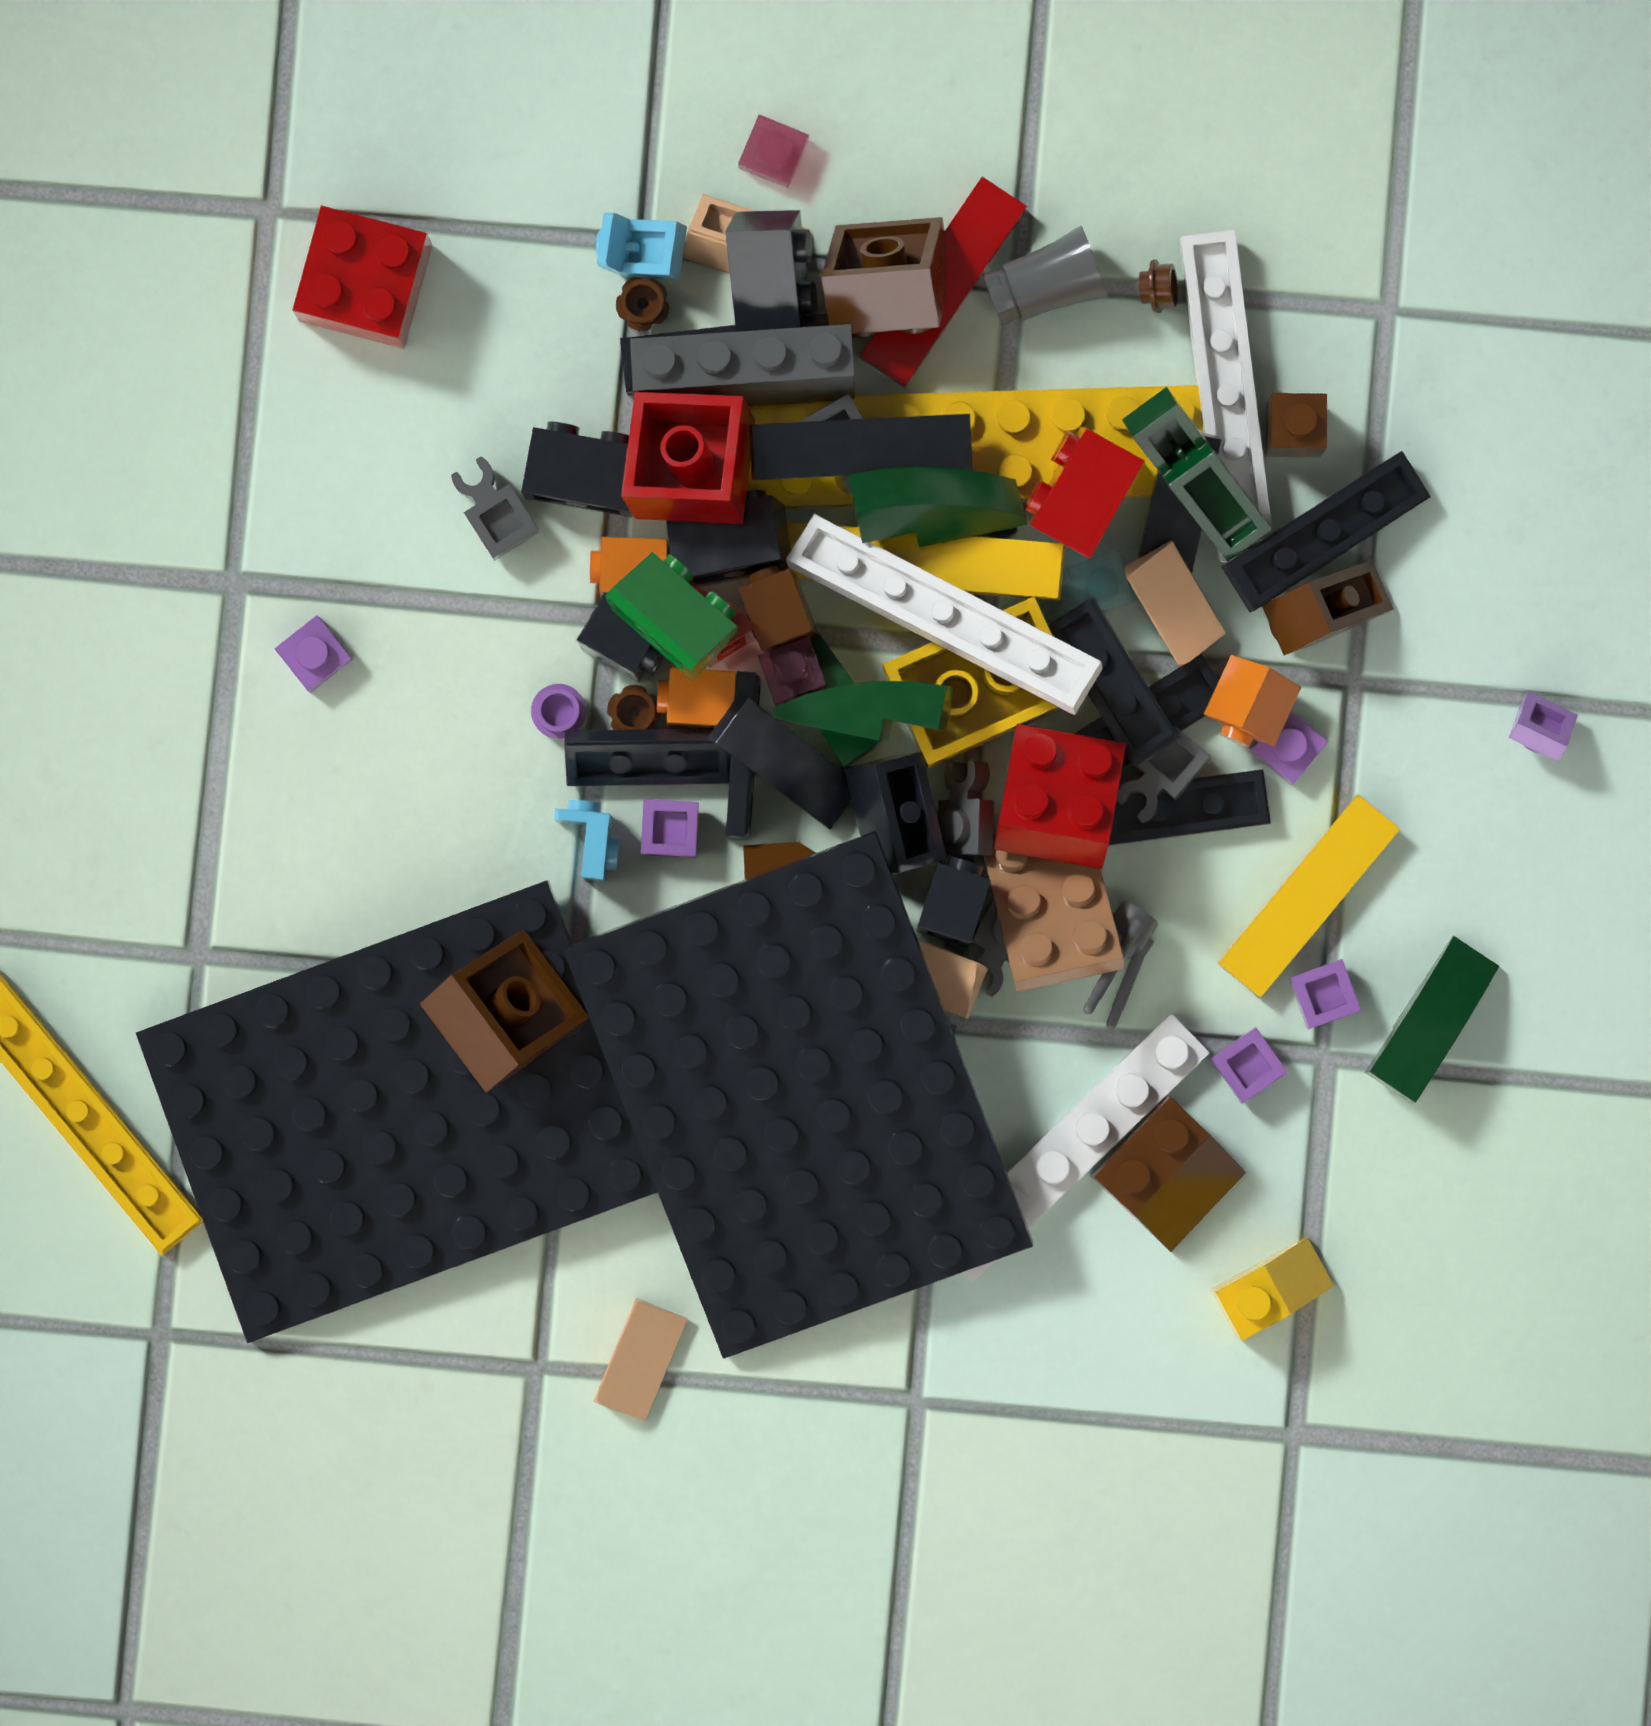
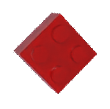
[292,205,432,349]
[621,392,756,524]
[1024,427,1145,559]
[993,724,1126,869]

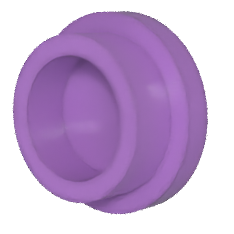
[531,684,586,739]

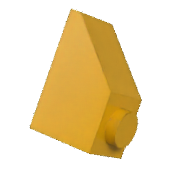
[1210,1237,1334,1341]

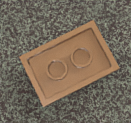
[983,838,1125,992]

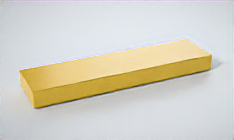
[1217,794,1400,998]

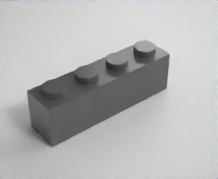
[630,324,855,406]

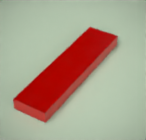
[860,176,1027,388]

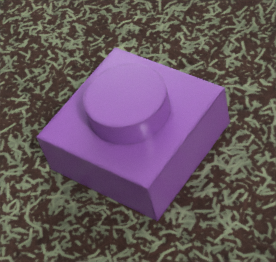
[274,615,353,693]
[1509,691,1578,762]
[1250,712,1328,785]
[641,799,699,858]
[1289,959,1361,1030]
[1210,1027,1287,1104]

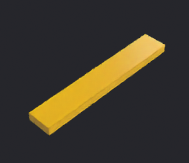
[787,522,1066,601]
[0,972,203,1256]

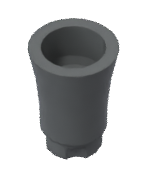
[983,225,1108,325]

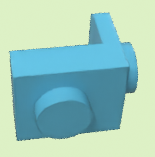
[596,212,687,280]
[554,800,620,882]

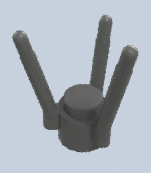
[1083,901,1158,1030]

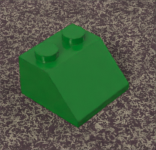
[605,552,738,682]

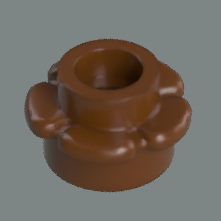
[1139,259,1178,313]
[616,277,669,331]
[607,685,661,730]

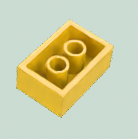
[882,597,1062,770]

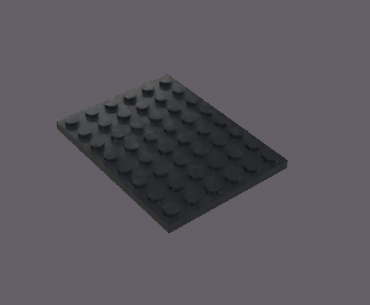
[563,831,1034,1359]
[136,880,658,1343]

